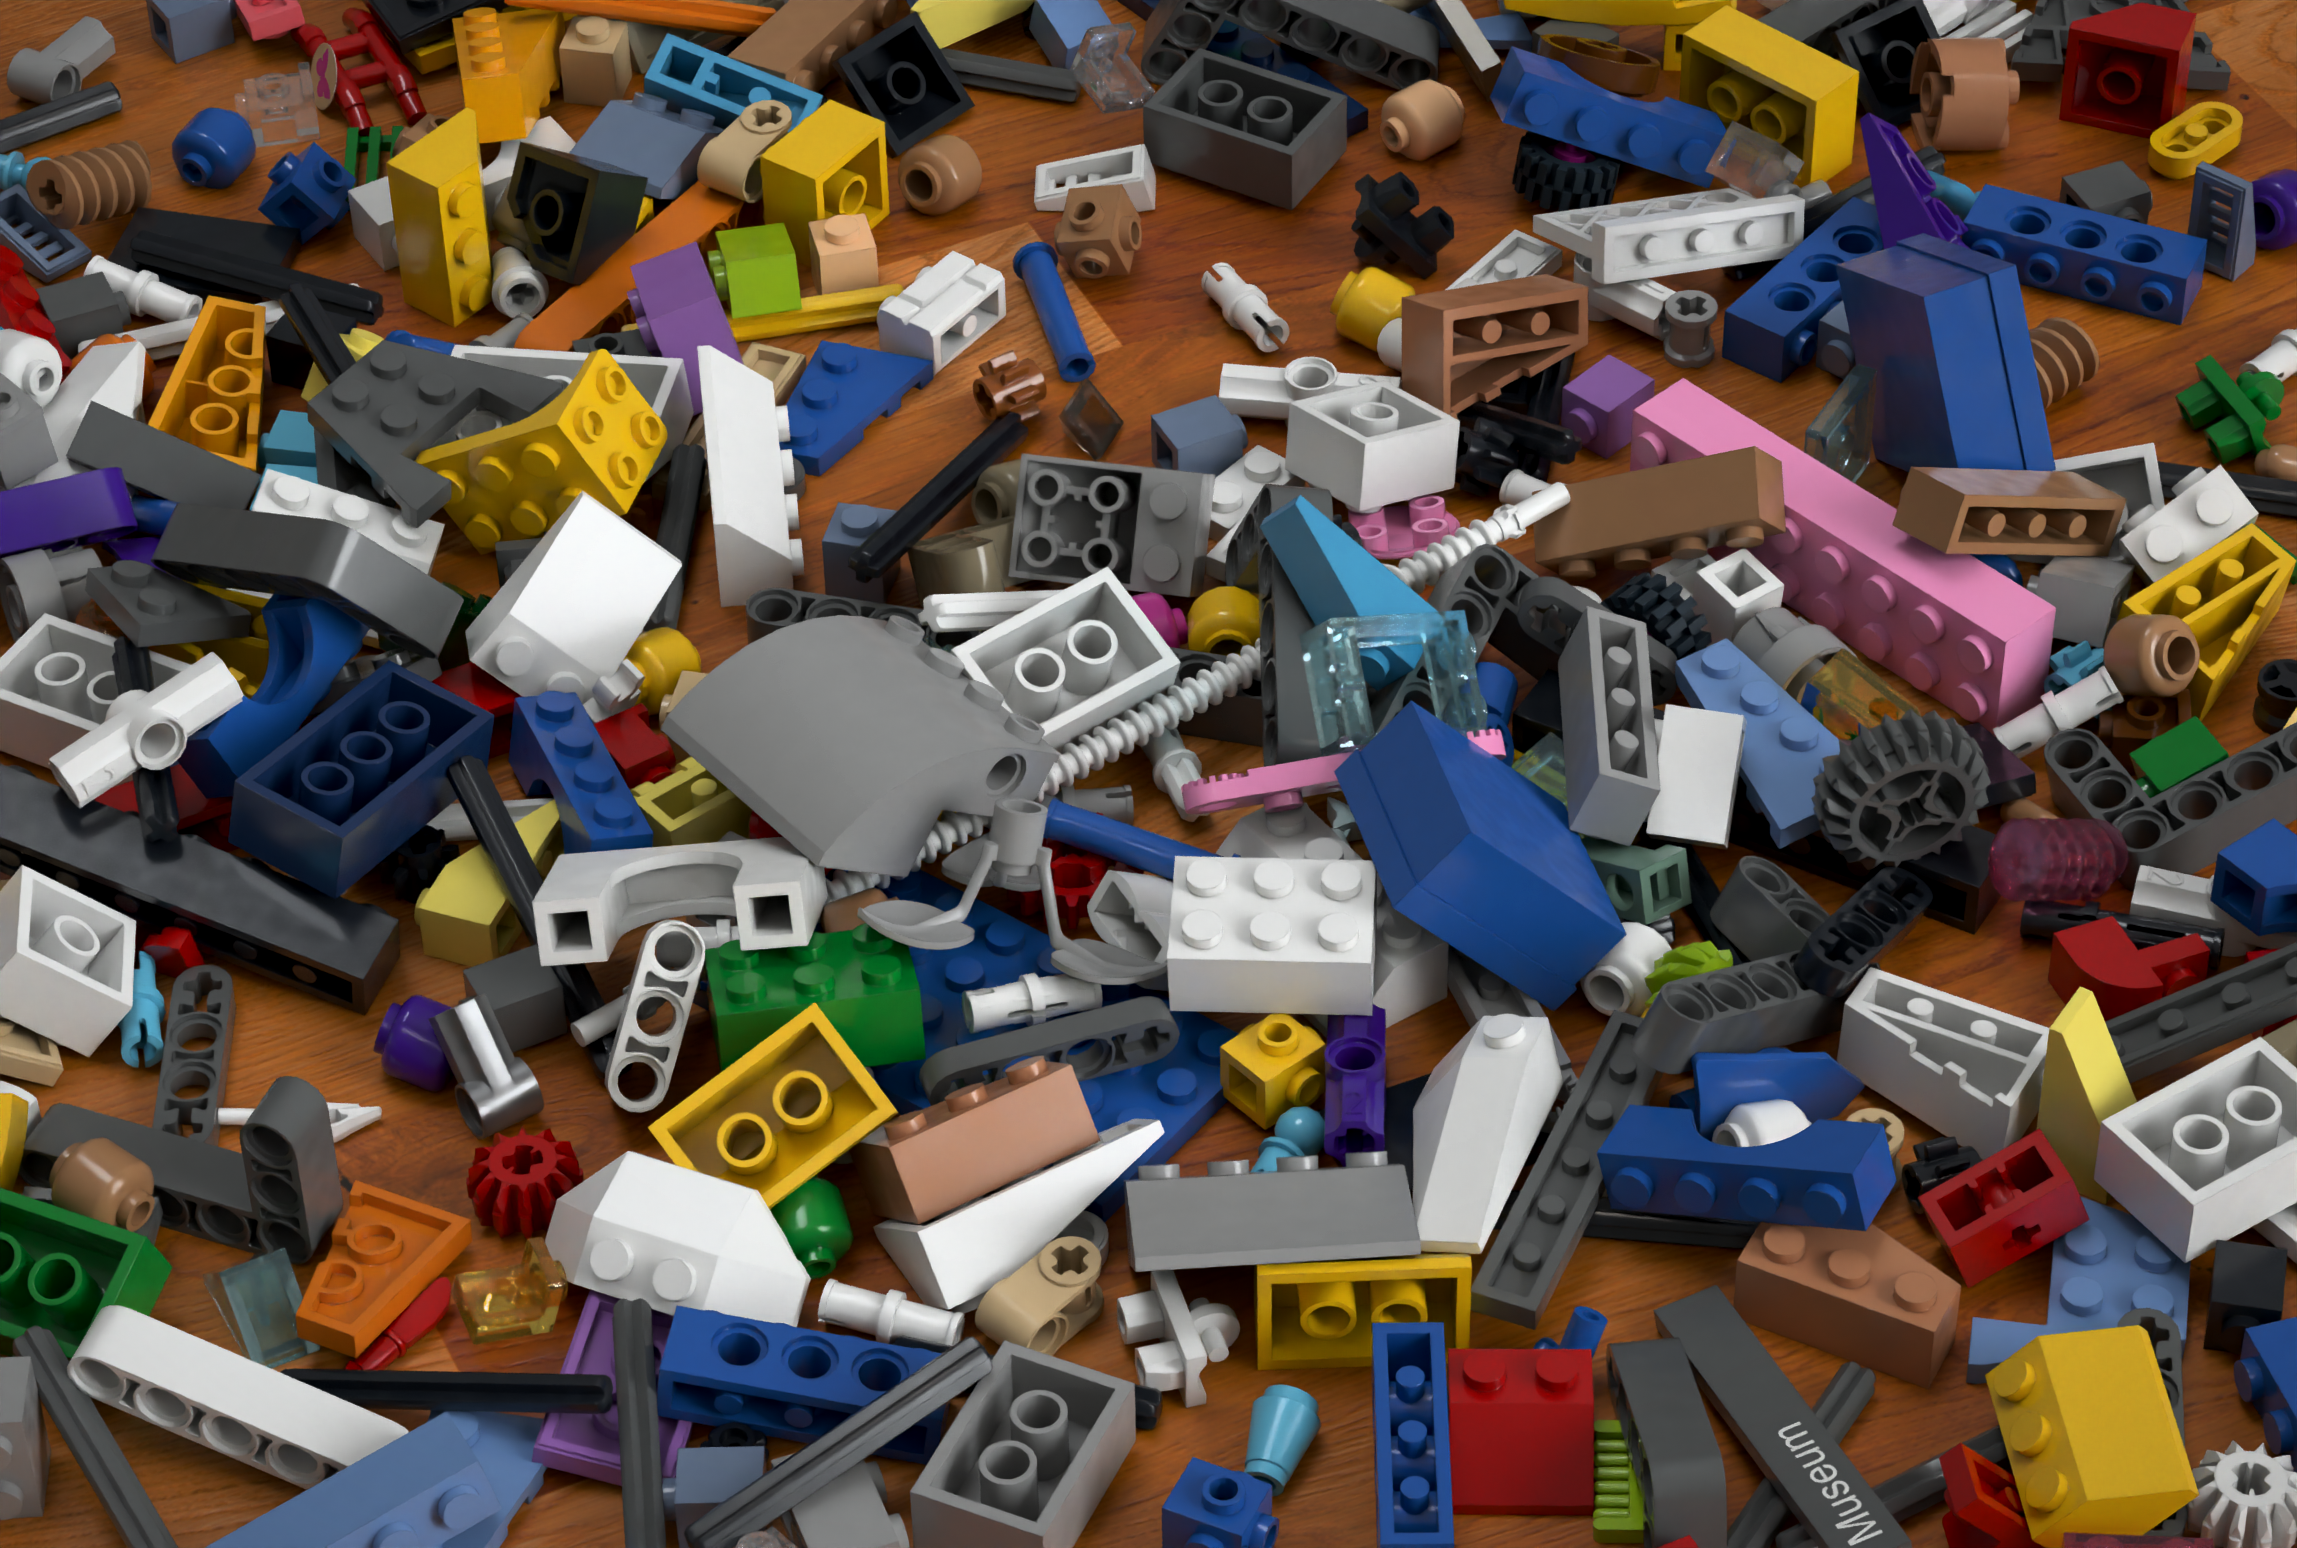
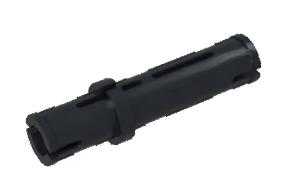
[2020,896,2225,971]

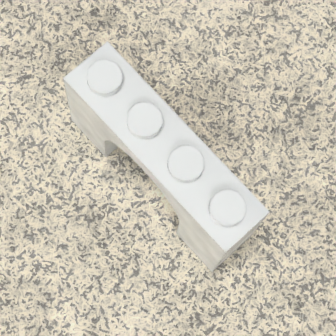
[532,837,828,966]

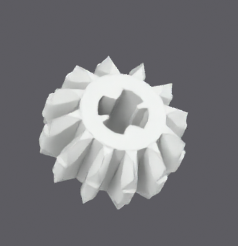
[2187,1440,2297,1548]

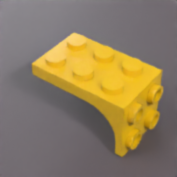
[415,349,668,555]

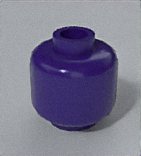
[2251,169,2297,251]
[374,995,455,1093]

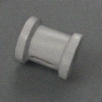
[1663,290,1718,368]

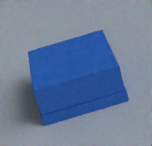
[1836,233,2056,472]
[1334,701,1627,1011]

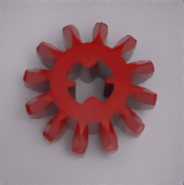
[466,1125,584,1242]

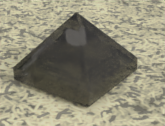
[1059,379,1124,461]

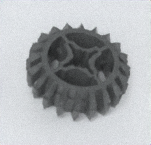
[1811,708,1991,870]

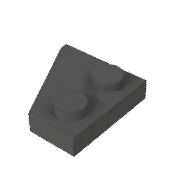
[85,560,252,647]

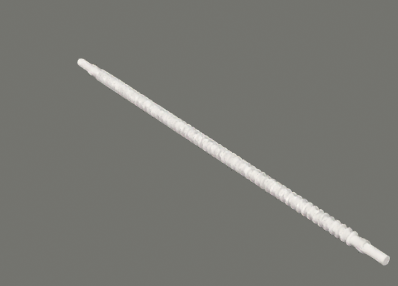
[570,482,1570,1047]

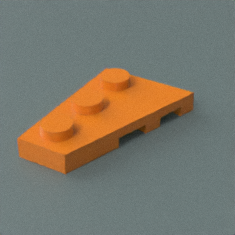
[295,1180,472,1358]

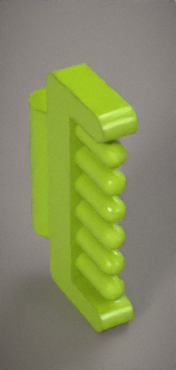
[1593,1420,1644,1543]

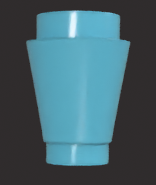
[1244,1384,1321,1496]

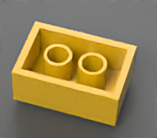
[1679,5,1859,188]

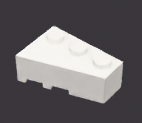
[1837,967,2049,1160]

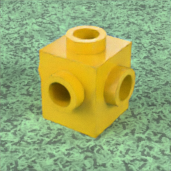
[1220,1013,1326,1130]

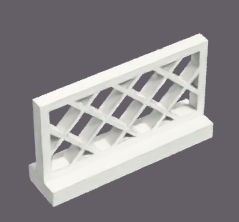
[1533,188,1805,285]

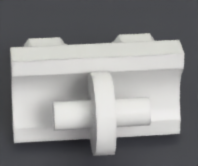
[1117,1270,1240,1408]

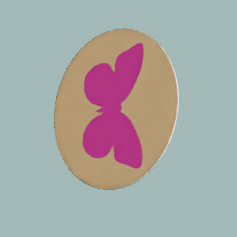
[310,43,337,110]

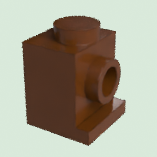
[2096,689,2192,776]

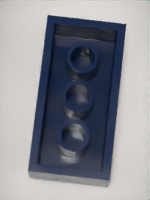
[228,660,495,899]

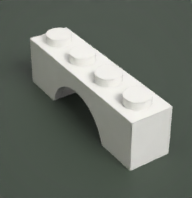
[348,116,576,271]

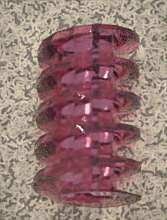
[1988,818,2129,902]

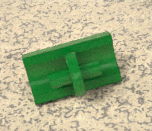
[2175,355,2284,465]

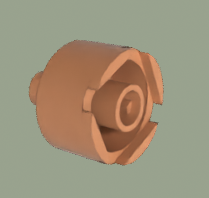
[1910,37,2020,151]

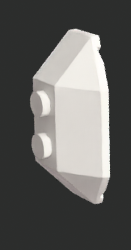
[538,1151,811,1327]

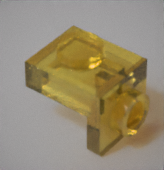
[451,1237,568,1345]

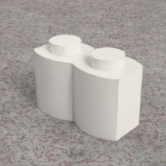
[1087,870,1173,991]

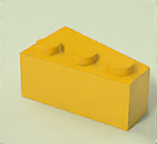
[2116,523,2297,721]

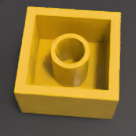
[759,99,890,267]

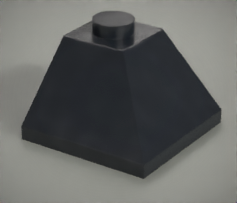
[1829,0,1940,127]
[832,11,975,159]

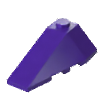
[1860,112,1970,249]

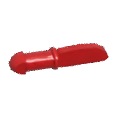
[342,1277,452,1370]

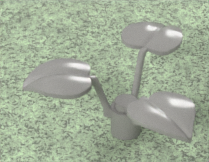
[857,798,1167,985]

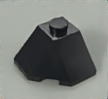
[507,142,648,285]

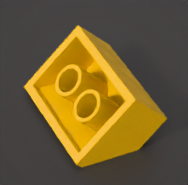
[386,107,493,328]
[648,1003,898,1209]
[1254,1253,1472,1370]
[1985,1325,2199,1548]

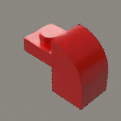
[2048,916,2210,1022]

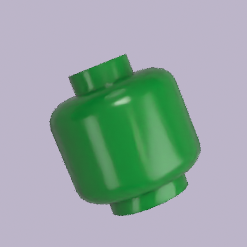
[770,1175,853,1280]

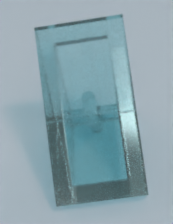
[203,1248,320,1369]

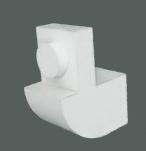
[1651,548,1784,647]

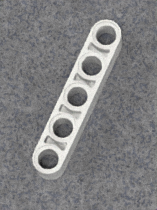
[67,1305,409,1490]

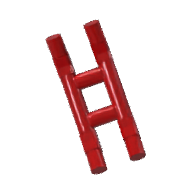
[290,7,427,136]

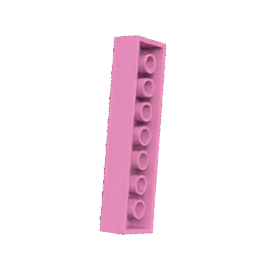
[1630,378,2056,737]

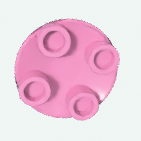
[1348,495,1460,560]

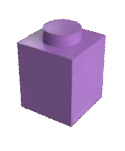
[1561,355,1655,459]

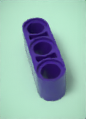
[0,467,138,559]

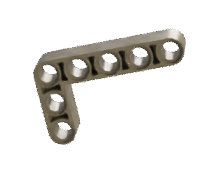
[907,515,1035,607]

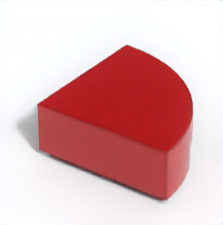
[137,926,205,978]

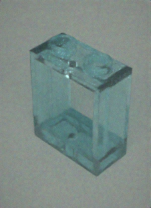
[1299,610,1488,757]

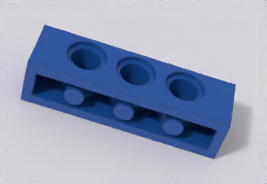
[1961,184,2208,325]
[1722,196,1884,383]
[657,1305,951,1465]
[1371,1322,1454,1548]

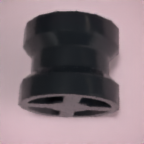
[2252,659,2297,735]

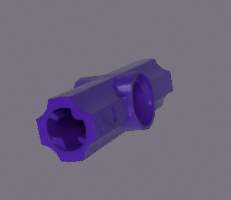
[1324,1004,1387,1167]

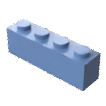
[205,1411,502,1548]

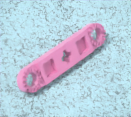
[1181,729,1506,814]

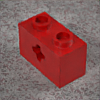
[1918,1128,2090,1288]

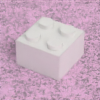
[1285,380,1460,513]
[0,865,136,1057]

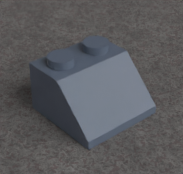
[569,92,724,199]

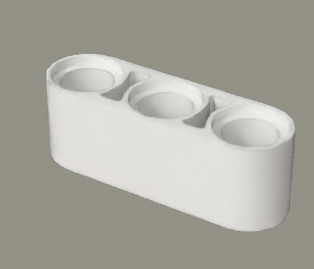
[605,920,706,1113]

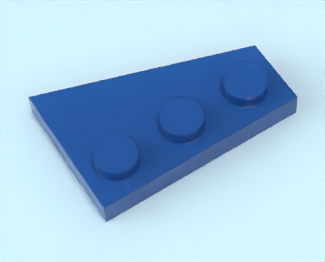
[779,340,933,477]

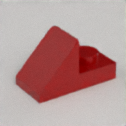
[1939,1442,2045,1548]

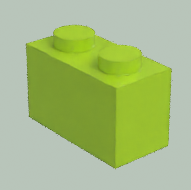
[707,222,802,319]

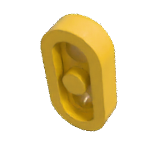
[2148,101,2243,179]

